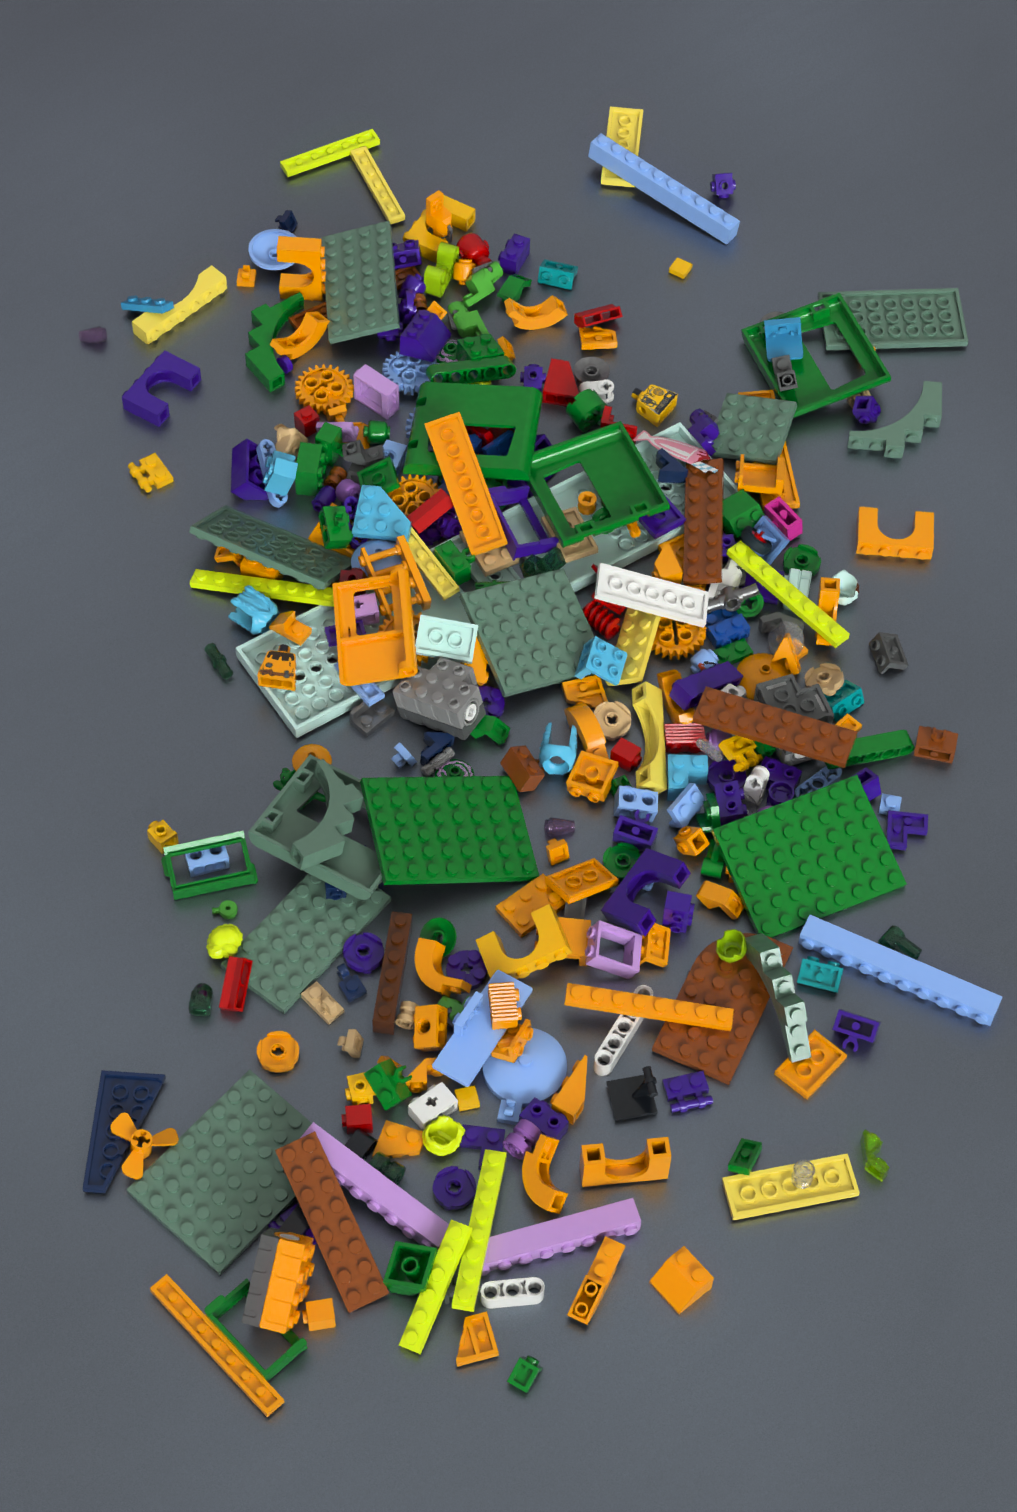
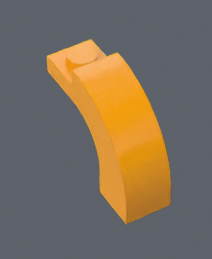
[504,295,568,330]
[270,311,330,360]
[815,577,840,646]
[657,669,696,724]
[564,703,609,759]
[415,938,472,998]
[522,1134,568,1214]

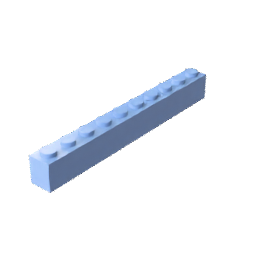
[588,133,740,245]
[798,915,1002,1026]

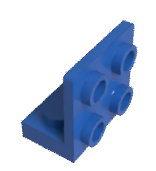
[479,430,514,456]

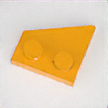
[578,326,618,350]
[561,675,608,709]
[372,1120,423,1160]
[456,1311,499,1367]

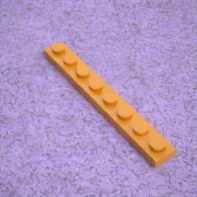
[564,983,734,1031]
[150,1274,284,1417]

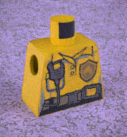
[631,384,678,427]

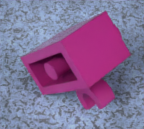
[764,496,803,541]

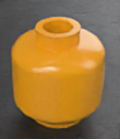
[453,259,476,285]

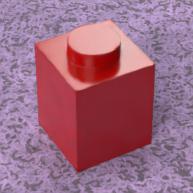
[294,405,320,437]
[610,737,642,772]
[341,1104,373,1135]

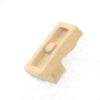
[301,981,344,1025]

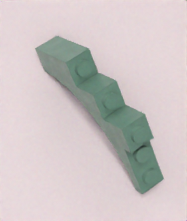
[847,381,942,458]
[290,759,363,870]
[745,933,811,1063]

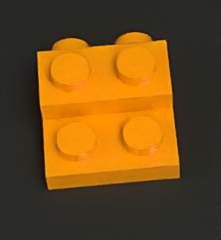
[566,750,619,803]

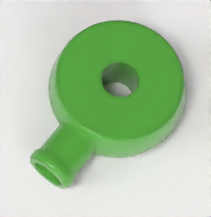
[212,900,238,920]

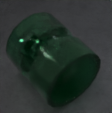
[369,1151,406,1185]

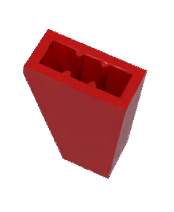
[542,358,579,407]

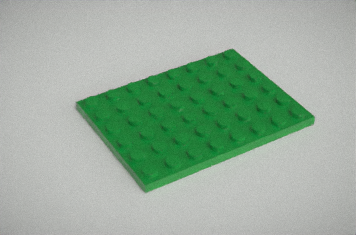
[711,775,907,938]
[360,776,539,885]

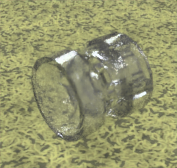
[791,1160,815,1189]

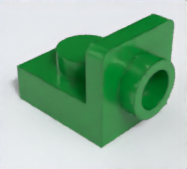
[507,1355,543,1393]

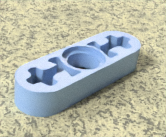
[794,766,842,798]

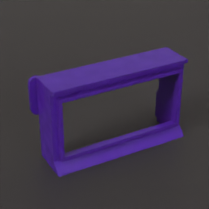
[488,485,559,561]

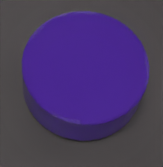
[276,355,293,374]

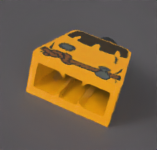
[258,644,296,691]

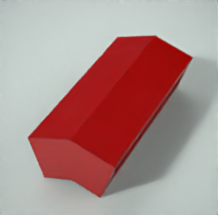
[574,304,623,328]
[407,488,453,535]
[219,956,253,1012]

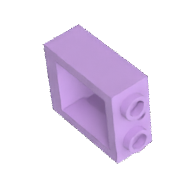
[353,364,399,420]
[585,920,642,979]

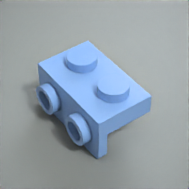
[667,783,706,828]

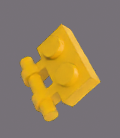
[128,453,174,493]
[718,735,763,772]

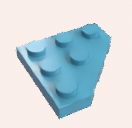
[352,485,412,542]

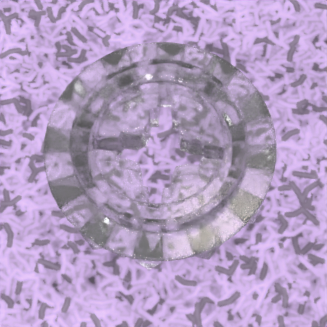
[695,738,724,762]

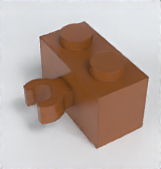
[913,726,958,763]
[500,745,545,792]

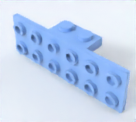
[432,970,533,1087]

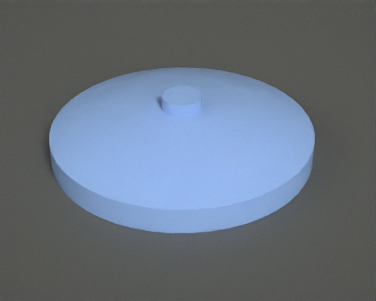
[482,1028,567,1107]

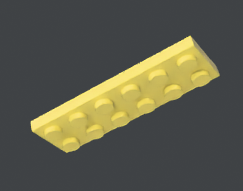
[601,106,643,187]
[605,607,661,687]
[722,1153,860,1220]

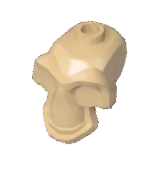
[274,424,308,462]

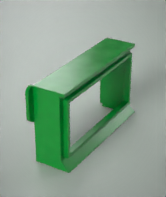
[161,830,258,900]
[204,1278,308,1382]

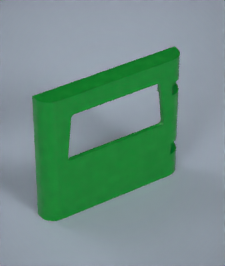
[741,293,891,418]
[403,382,543,481]
[526,421,670,548]

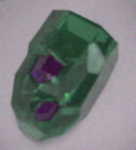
[189,983,214,1017]

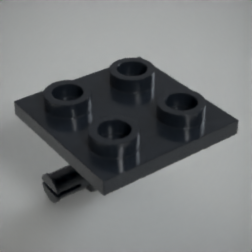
[606,1066,658,1121]

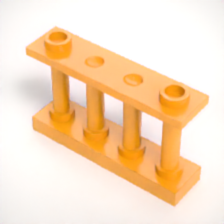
[358,535,431,620]

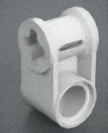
[579,379,614,404]
[743,765,770,806]

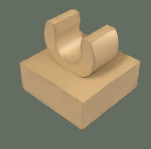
[337,1029,364,1058]

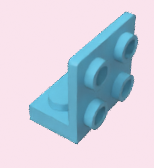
[575,636,628,686]

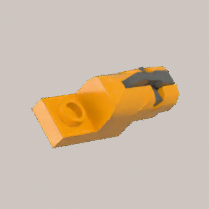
[426,190,453,243]

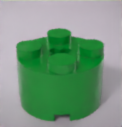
[566,389,607,433]

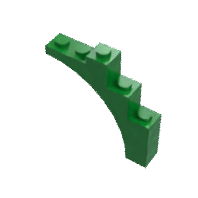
[245,292,304,392]

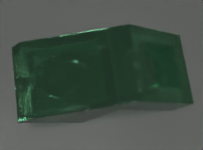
[519,547,566,578]

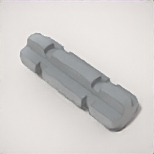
[421,747,455,777]

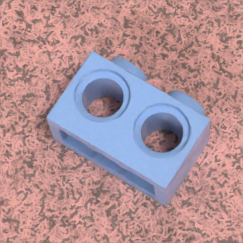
[614,785,658,822]
[184,846,230,878]

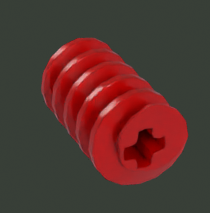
[582,600,620,640]

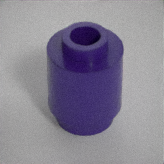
[311,485,336,513]

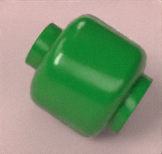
[363,420,390,445]

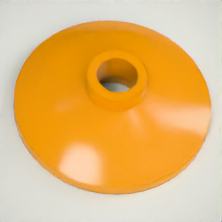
[292,744,332,771]

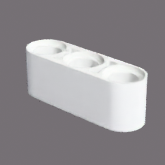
[480,1277,545,1309]

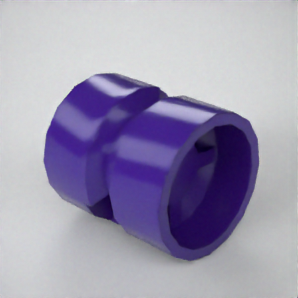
[766,781,794,806]

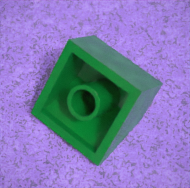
[723,489,765,538]
[383,1241,438,1296]

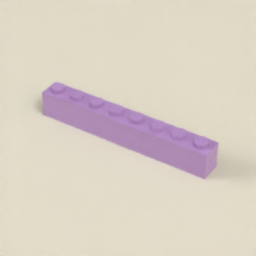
[300,1122,449,1249]
[482,1198,641,1276]

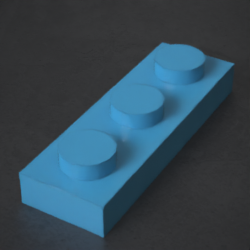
[121,296,174,314]

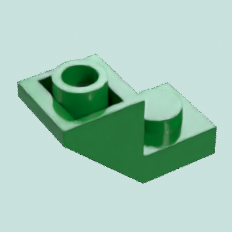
[497,274,532,302]
[470,715,510,745]

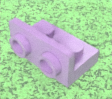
[316,422,359,442]

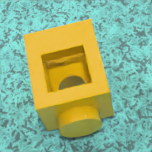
[147,819,179,854]

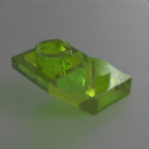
[860,1129,890,1182]

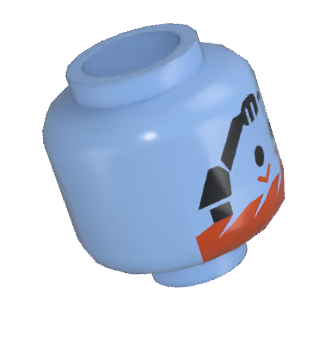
[690,648,719,674]

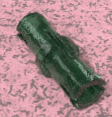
[204,643,233,679]

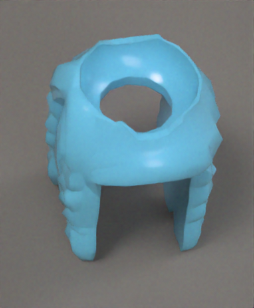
[228,585,280,635]
[539,723,578,775]

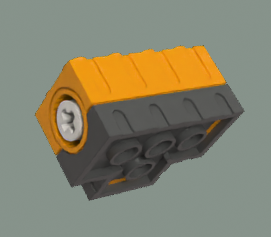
[241,1227,315,1334]

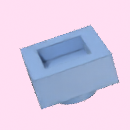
[878,793,902,815]

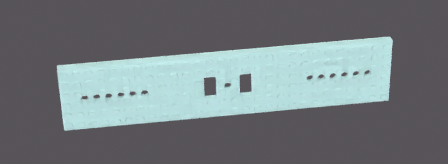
[235,422,738,738]

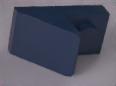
[656,448,688,483]
[420,732,455,766]

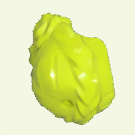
[206,924,243,959]
[422,1115,465,1156]

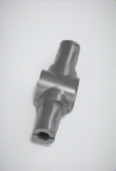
[707,583,760,614]

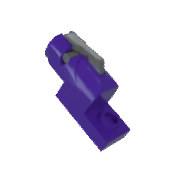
[688,408,719,456]

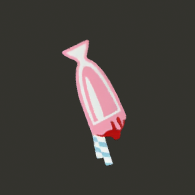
[633,430,718,473]

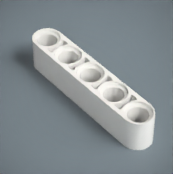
[594,985,653,1076]

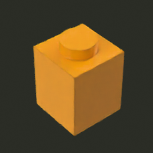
[302,1298,336,1331]

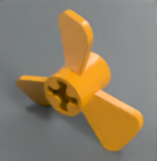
[111,1112,179,1180]

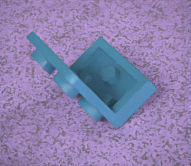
[764,317,803,362]

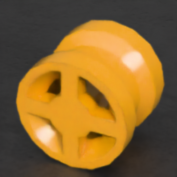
[578,491,597,515]

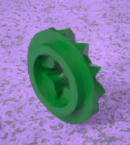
[736,592,764,618]

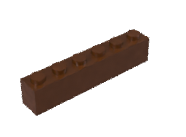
[372,911,412,1035]

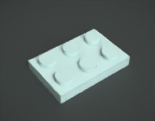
[415,615,478,664]

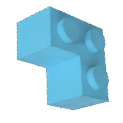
[262,450,298,496]
[666,754,708,801]

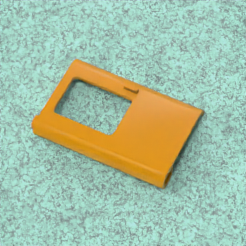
[332,567,418,686]

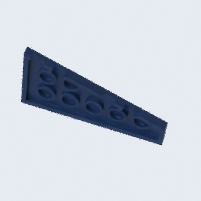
[83,1070,166,1193]

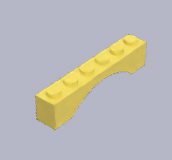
[132,265,227,345]
[632,681,667,794]

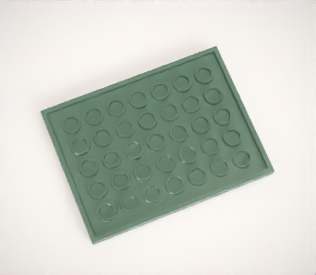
[127,1069,312,1275]

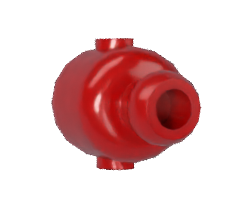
[456,233,492,267]

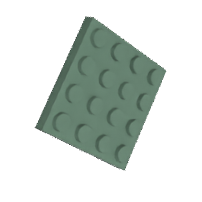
[712,393,797,465]

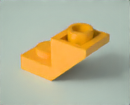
[696,880,744,920]
[406,1058,443,1093]

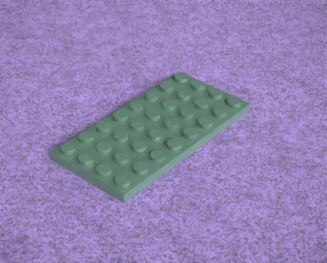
[322,221,400,344]
[817,288,968,350]
[189,505,351,590]
[221,873,391,1014]

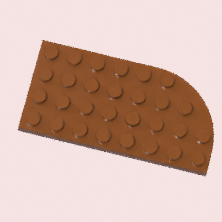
[652,933,793,1085]

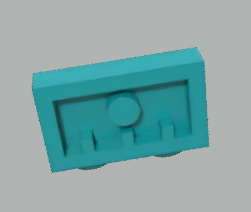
[538,259,578,290]
[824,680,864,722]
[797,956,843,993]

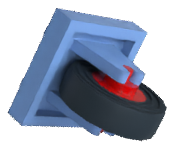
[740,515,790,565]

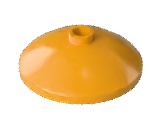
[737,653,791,701]

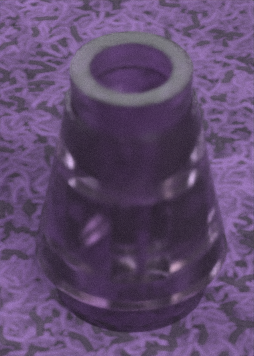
[79,326,107,344]
[544,817,575,837]

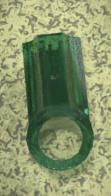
[878,925,922,960]

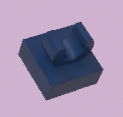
[275,210,298,233]

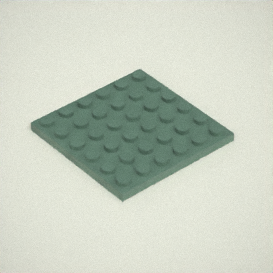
[459,568,594,697]

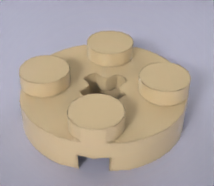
[804,663,844,696]
[594,701,631,741]

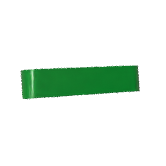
[426,356,516,384]
[825,730,915,769]

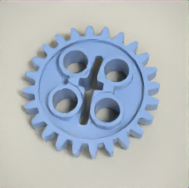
[382,351,439,395]

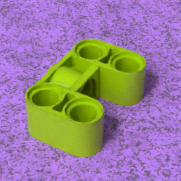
[424,242,459,298]

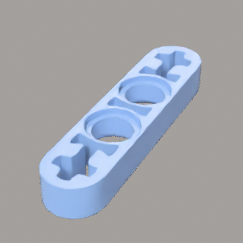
[256,439,288,508]

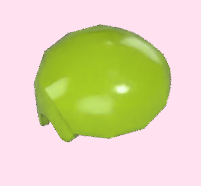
[716,929,747,963]

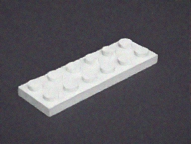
[594,563,709,628]

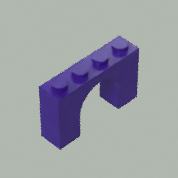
[122,350,201,427]
[601,848,691,936]

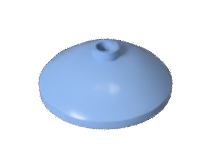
[248,229,296,270]
[351,539,402,576]

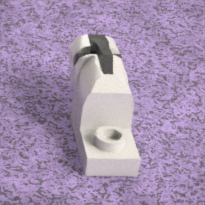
[708,557,746,601]

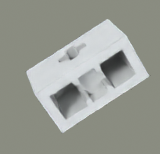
[408,1082,458,1131]

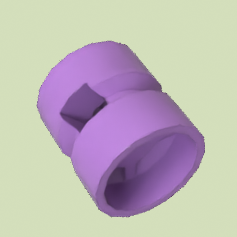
[502,1119,542,1160]

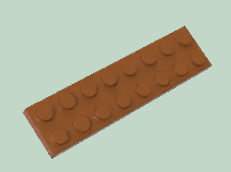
[683,458,724,586]
[693,686,857,768]
[275,1131,390,1313]

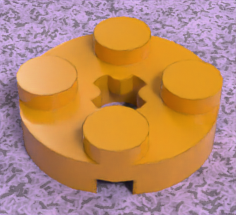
[257,1031,299,1073]

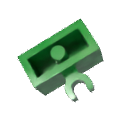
[315,422,346,467]
[318,506,353,549]
[434,540,475,586]
[364,1058,412,1111]

